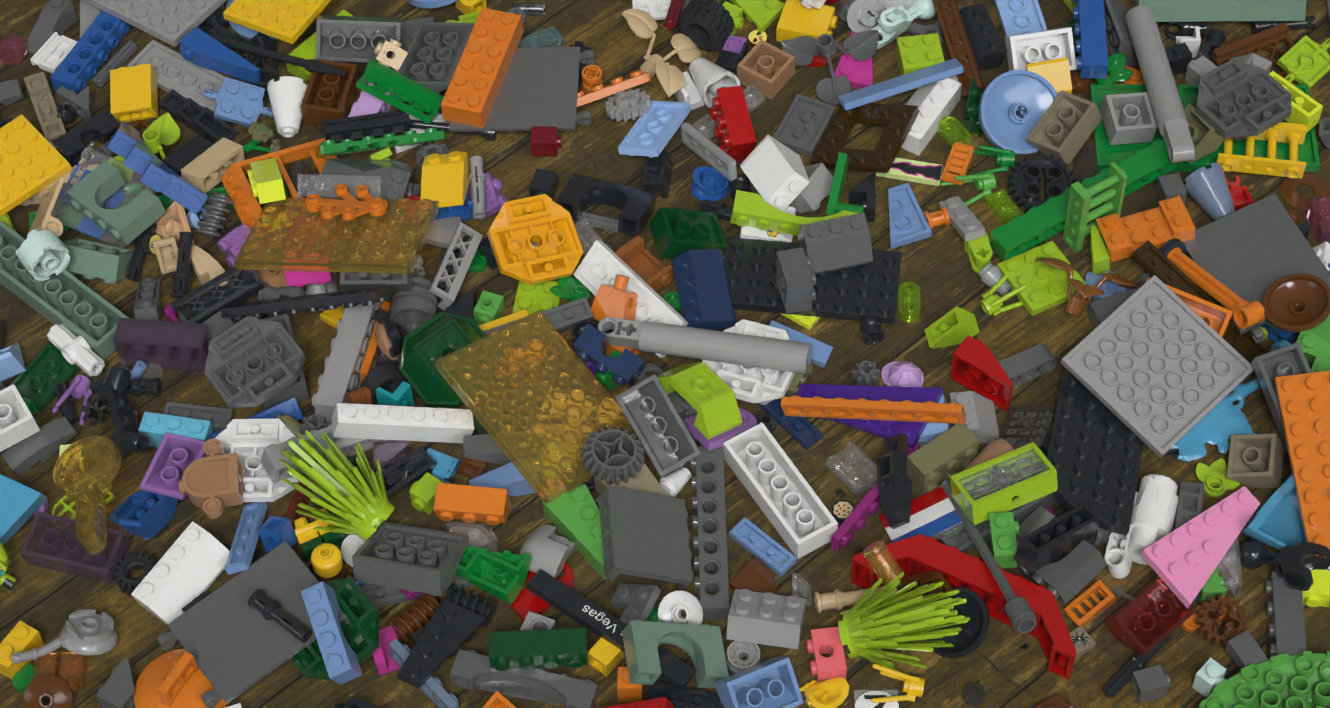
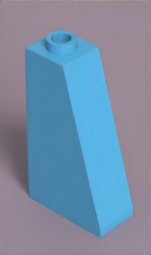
[0,474,47,546]

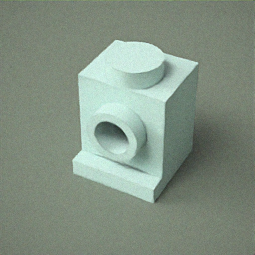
[1192,658,1227,698]

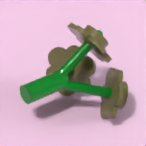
[243,122,283,154]

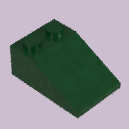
[649,207,728,259]

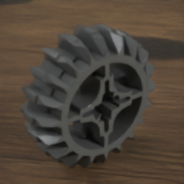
[582,425,645,485]

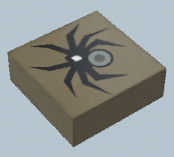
[1069,626,1096,659]

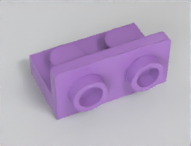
[468,172,508,221]

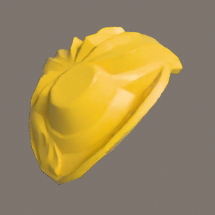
[800,677,849,708]

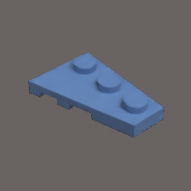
[888,183,932,249]

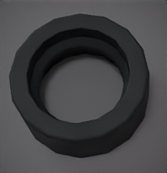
[360,363,405,405]

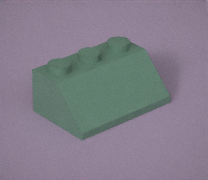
[62,238,134,284]

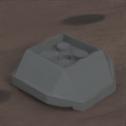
[1196,59,1292,142]
[204,316,306,408]

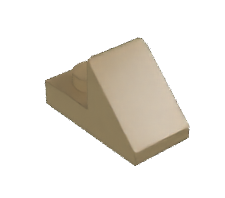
[153,236,183,274]

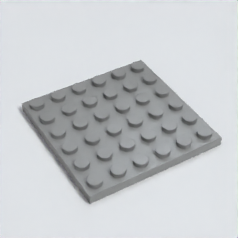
[1060,275,1254,458]

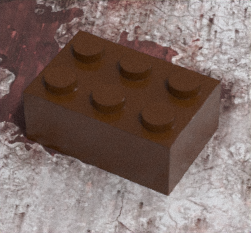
[300,59,360,125]

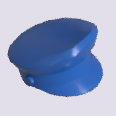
[691,166,730,201]

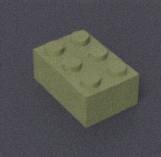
[905,424,979,497]

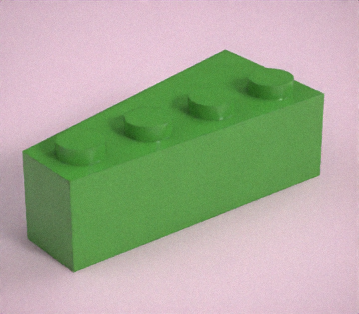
[542,484,605,580]

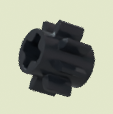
[80,396,109,426]

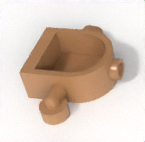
[179,438,243,519]

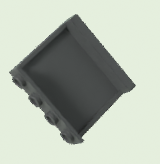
[599,486,694,591]

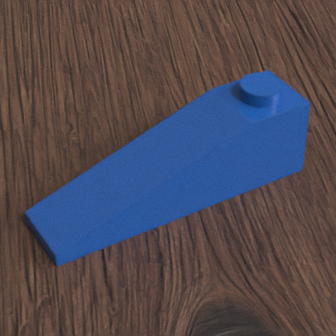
[179,27,260,84]

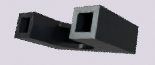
[557,173,656,236]

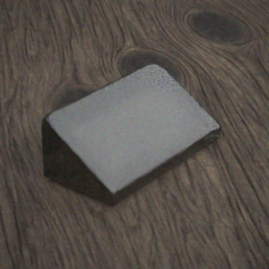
[1073,145,1098,183]

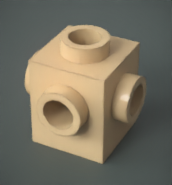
[374,39,408,71]

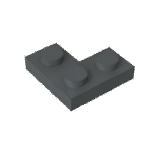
[610,583,661,625]

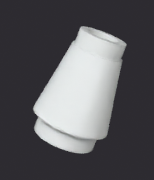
[659,467,692,497]

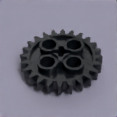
[1007,153,1077,213]

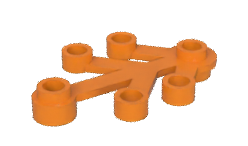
[305,184,388,221]

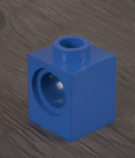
[258,516,297,552]

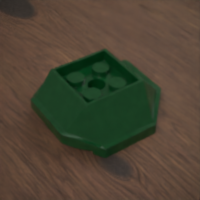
[400,312,500,408]
[291,577,379,680]

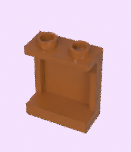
[614,235,674,292]

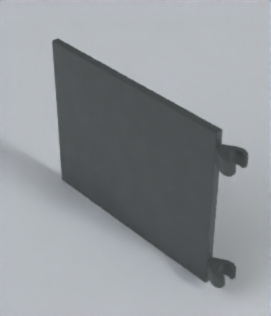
[449,47,595,132]
[1183,193,1330,343]
[157,541,347,708]

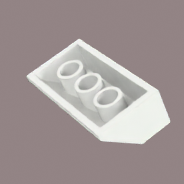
[901,78,962,156]
[131,521,230,624]

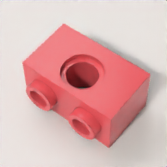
[806,627,847,682]

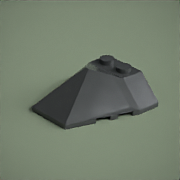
[315,159,414,232]

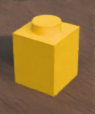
[588,637,625,677]

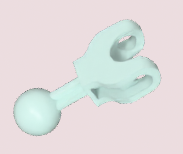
[871,0,936,49]

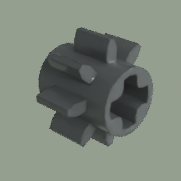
[852,359,881,386]
[300,414,329,435]

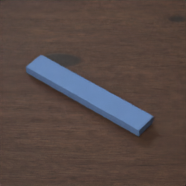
[838,58,964,111]

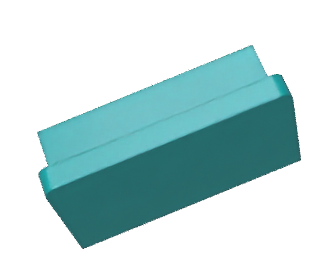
[375,381,415,407]

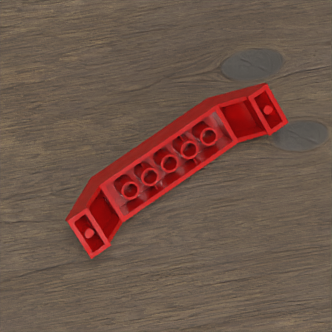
[851,534,1077,680]

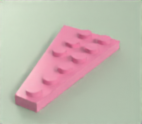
[1140,486,1260,609]

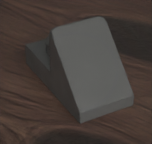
[56,86,93,121]

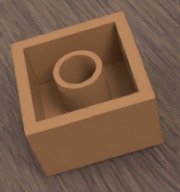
[737,39,795,100]

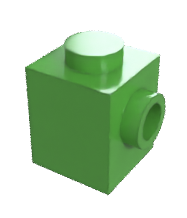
[473,290,505,325]

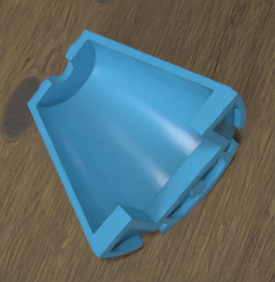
[1241,474,1330,570]

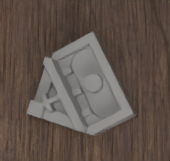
[417,216,468,251]

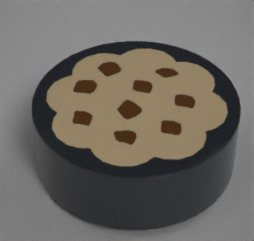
[831,500,855,524]

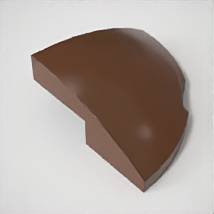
[730,557,777,595]

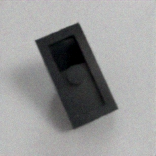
[849,174,876,222]

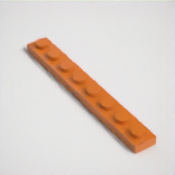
[781,395,966,424]

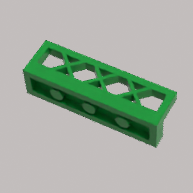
[355,59,444,124]

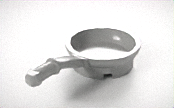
[11,609,118,664]

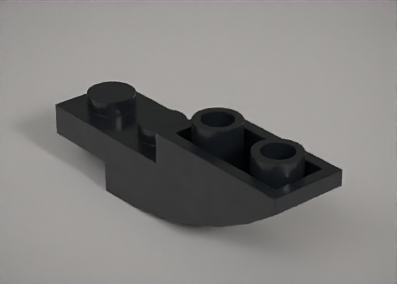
[877,433,912,529]

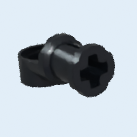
[1165,21,1207,39]
[1195,29,1226,60]

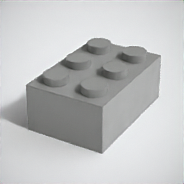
[726,589,806,649]

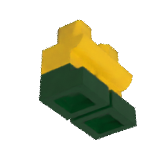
[294,508,346,562]

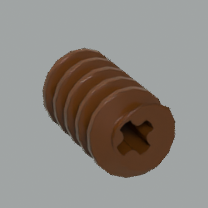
[392,593,440,644]

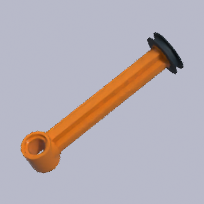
[1160,239,1265,329]

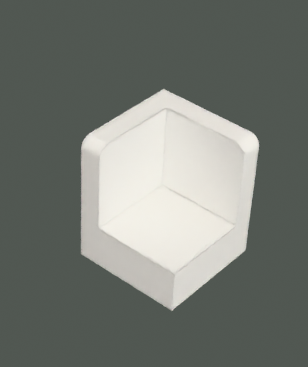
[1175,26,1201,58]

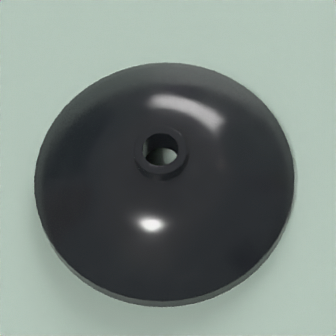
[924,587,990,659]

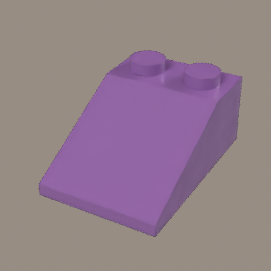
[139,432,207,500]

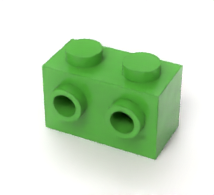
[988,512,1019,569]

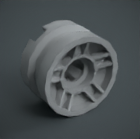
[727,641,761,674]

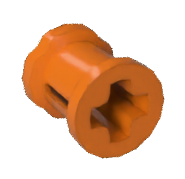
[923,207,950,230]

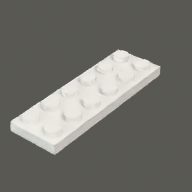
[573,240,688,358]

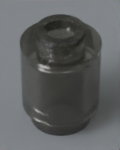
[288,161,310,194]

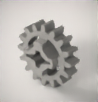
[605,88,651,122]

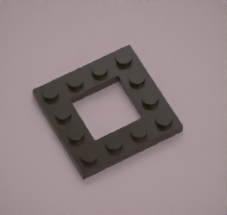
[810,103,920,173]

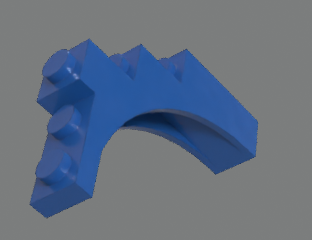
[107,121,209,215]

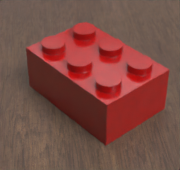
[709,85,757,163]

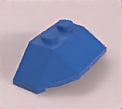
[109,490,178,539]

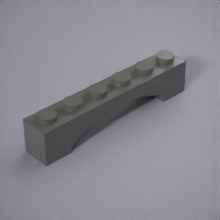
[450,649,599,708]

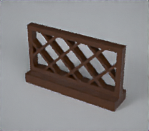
[1209,23,1295,78]

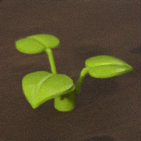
[108,112,181,183]

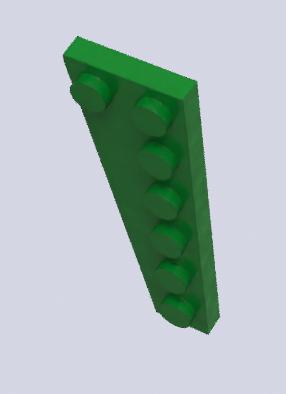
[315,127,445,158]

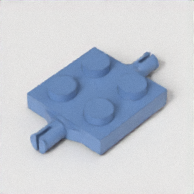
[203,76,273,127]

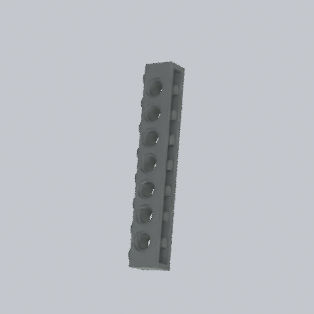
[691,447,729,620]

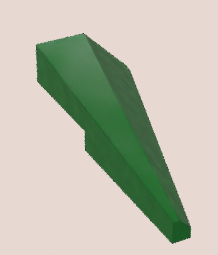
[455,546,532,605]

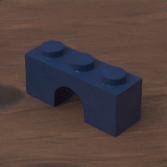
[573,324,646,388]

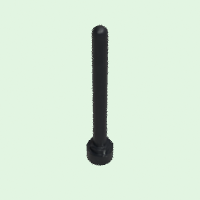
[410,119,497,141]

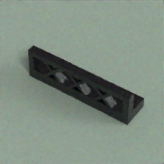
[321,110,410,144]
[170,259,265,332]

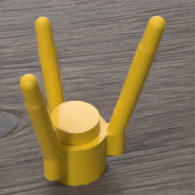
[871,664,925,703]

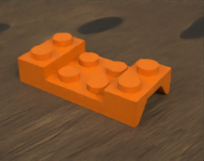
[1096,196,1195,262]

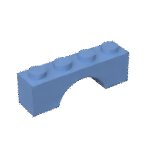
[301,582,363,685]

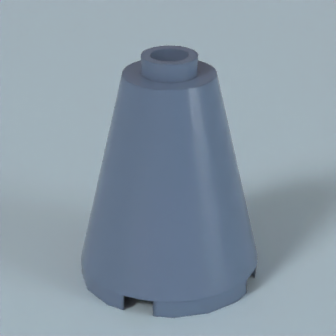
[1183,163,1235,221]

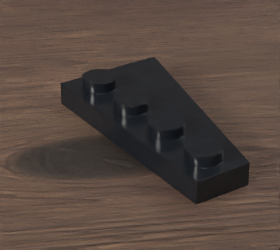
[397,599,486,688]

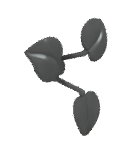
[782,30,879,106]

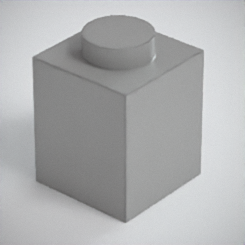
[1185,55,1217,84]

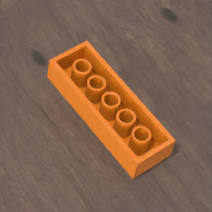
[441,8,524,128]

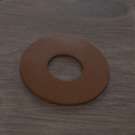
[1280,173,1330,212]

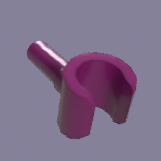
[164,302,184,332]

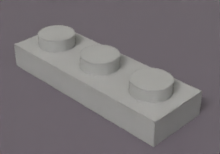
[939,196,986,242]

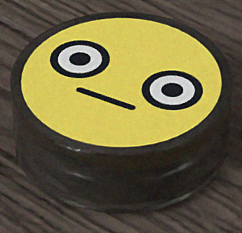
[143,234,162,256]

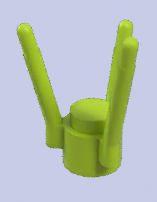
[980,275,1027,316]

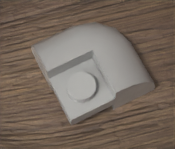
[519,525,576,579]

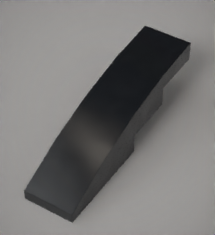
[159,89,238,143]

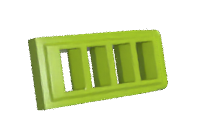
[1090,225,1110,275]

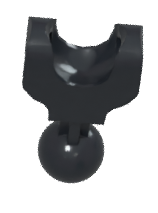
[1236,539,1330,591]

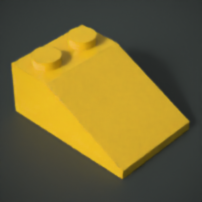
[420,151,471,210]

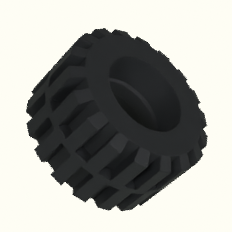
[677,0,734,52]

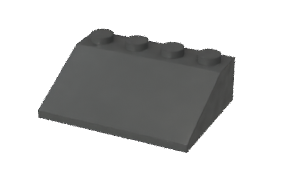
[398,22,475,93]
[352,522,469,596]

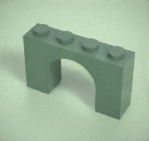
[66,160,166,245]
[622,619,729,689]

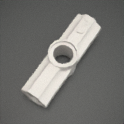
[47,324,105,377]

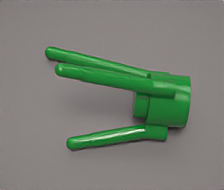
[970,145,1015,175]

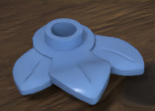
[1085,271,1128,300]

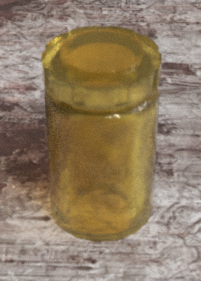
[862,540,905,586]

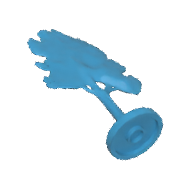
[1171,339,1291,462]

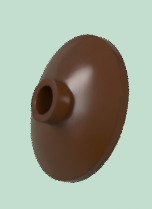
[23,674,73,708]

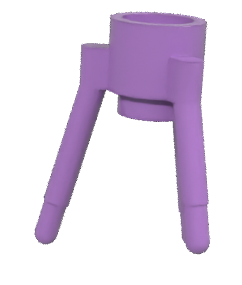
[52,375,92,425]

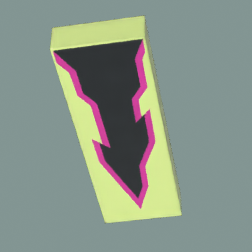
[876,158,943,186]

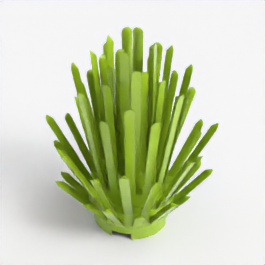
[279,430,395,541]
[838,572,970,671]

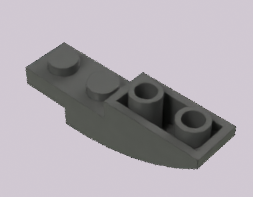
[1175,481,1204,529]

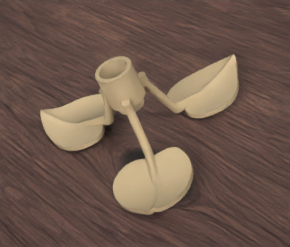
[622,9,701,97]

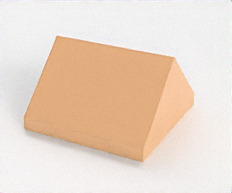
[155,201,194,253]

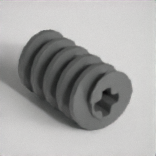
[195,191,234,239]

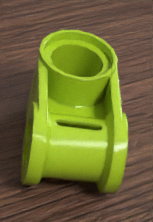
[964,232,993,274]

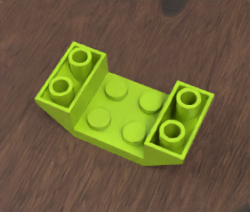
[657,362,743,440]

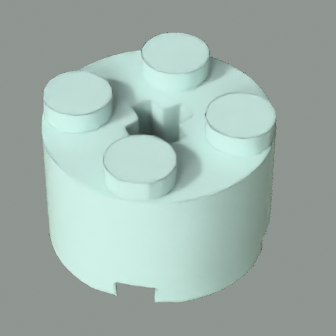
[16,229,70,281]

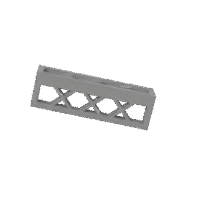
[429,222,483,310]

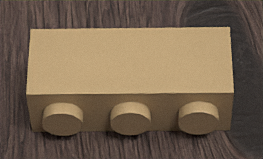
[181,137,245,193]

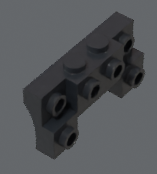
[197,8,276,68]

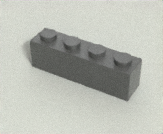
[1265,571,1307,658]

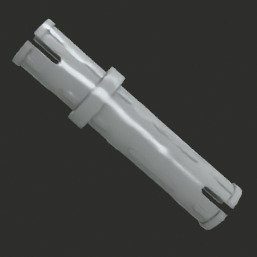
[469,156,487,219]

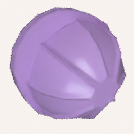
[881,361,924,387]

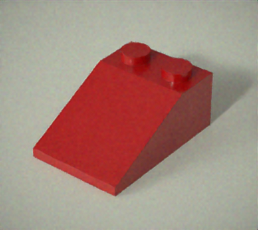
[950,335,1013,412]

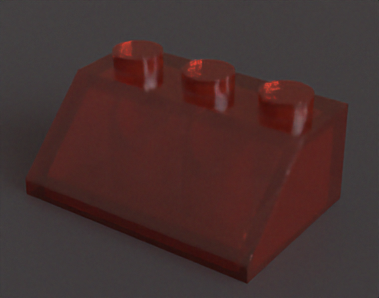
[1104,578,1195,656]

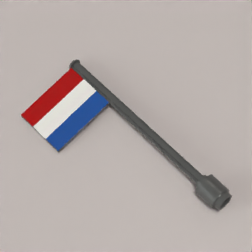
[879,479,1036,633]

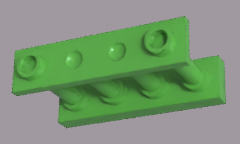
[1062,162,1127,253]

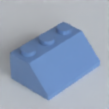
[714,656,804,708]

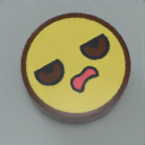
[747,29,768,48]

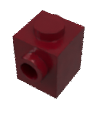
[530,126,562,157]

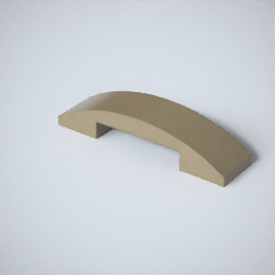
[24,71,66,142]

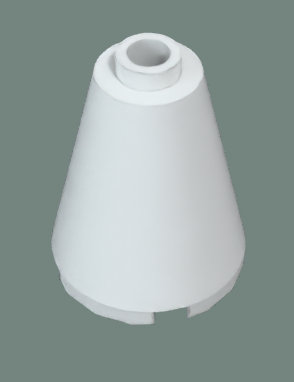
[689,57,740,108]
[267,76,308,138]

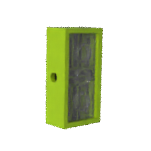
[950,442,1058,525]

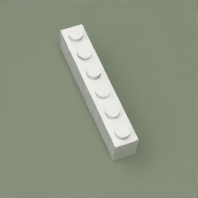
[332,403,474,443]

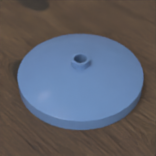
[978,70,1058,155]

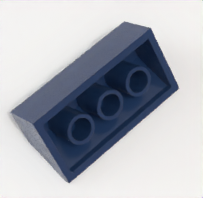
[672,249,736,331]

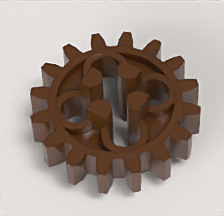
[1195,594,1249,648]

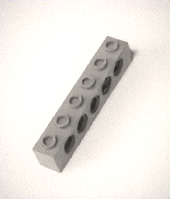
[261,424,395,483]

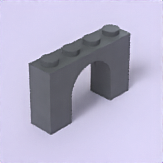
[1016,505,1108,604]

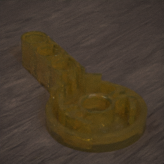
[53,435,121,555]

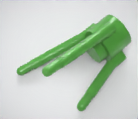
[940,172,996,206]

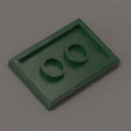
[8,342,81,412]

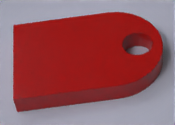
[507,563,574,622]

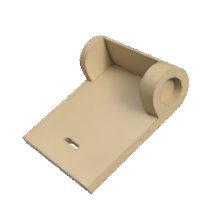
[26,177,65,239]

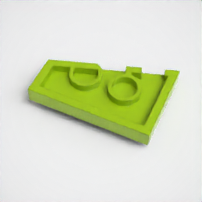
[730,0,785,33]

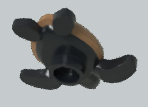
[375,309,407,363]

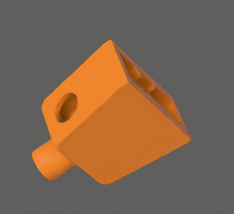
[591,274,638,321]

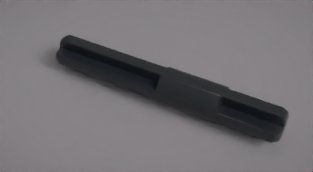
[1102,628,1171,699]

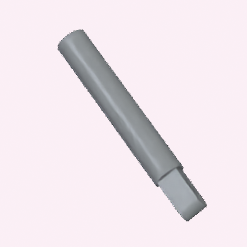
[1125,6,1195,163]
[598,317,812,374]

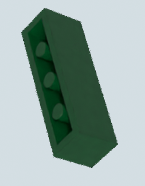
[489,628,588,671]

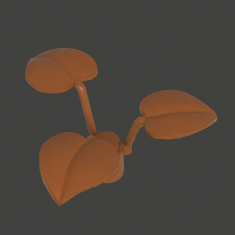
[1035,257,1138,317]

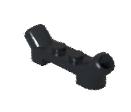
[97,366,150,458]

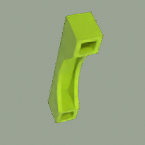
[730,190,858,236]

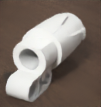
[1105,474,1178,579]

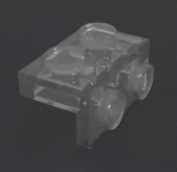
[825,441,877,494]

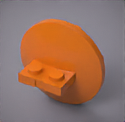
[134,649,230,708]

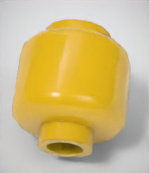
[311,543,343,578]

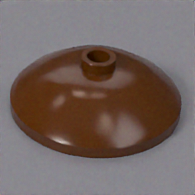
[1263,273,1330,332]

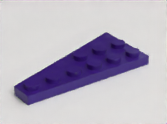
[795,384,944,449]

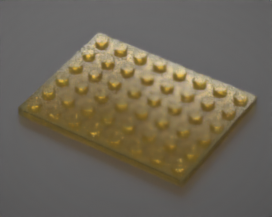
[234,196,439,274]
[434,310,645,504]

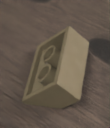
[1026,90,1102,165]

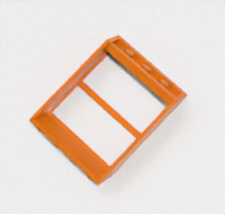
[220,138,342,239]

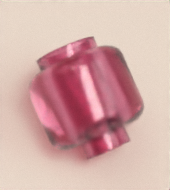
[0,35,27,65]

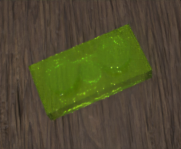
[984,189,1023,226]

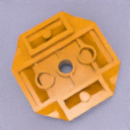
[487,194,584,285]

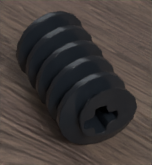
[445,583,498,627]

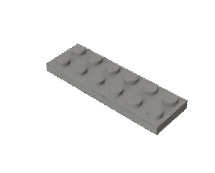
[127,40,226,122]

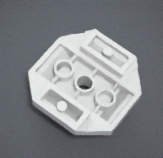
[702,319,795,405]
[215,419,300,502]

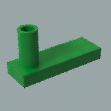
[826,153,864,216]

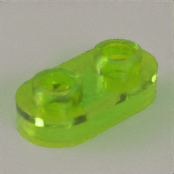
[938,116,972,147]
[898,281,921,322]

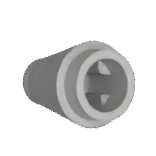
[979,263,1011,296]

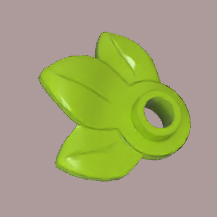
[1195,458,1240,497]

